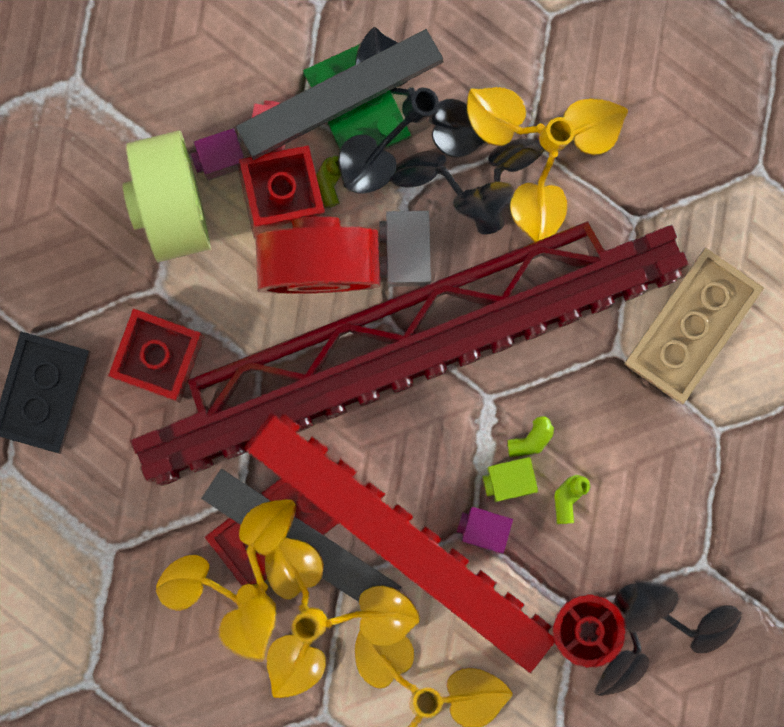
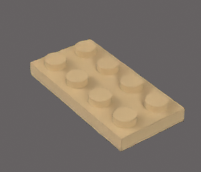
[624,247,764,405]

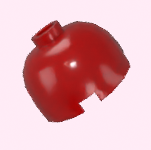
[552,594,626,668]

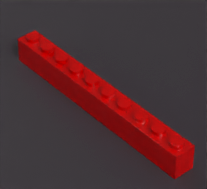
[244,413,554,674]

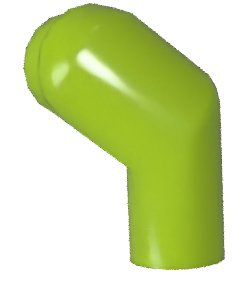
[316,156,341,209]
[507,416,554,457]
[554,475,590,524]

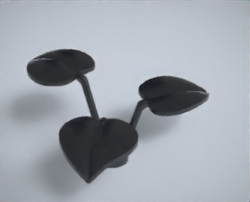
[338,27,486,194]
[390,139,545,235]
[594,581,742,696]

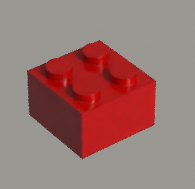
[238,145,325,238]
[108,308,204,403]

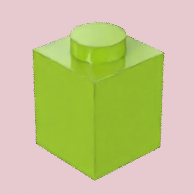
[482,457,539,502]

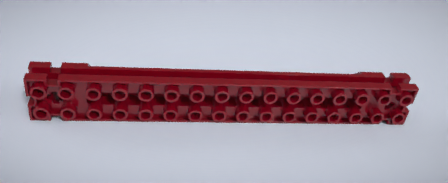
[130,221,689,486]

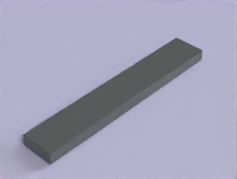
[236,29,444,160]
[201,468,402,602]

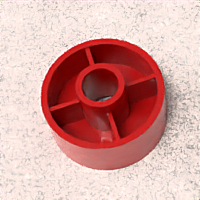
[255,217,380,294]

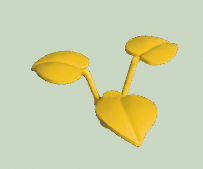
[467,87,628,242]
[155,500,296,661]
[265,537,420,698]
[354,630,513,727]

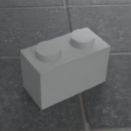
[379,211,431,287]

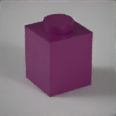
[190,128,244,181]
[456,507,513,554]

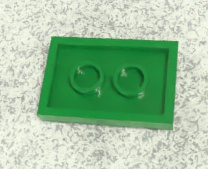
[303,44,411,150]

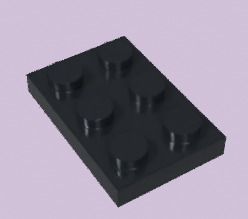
[0,331,91,454]

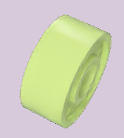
[122,130,211,263]

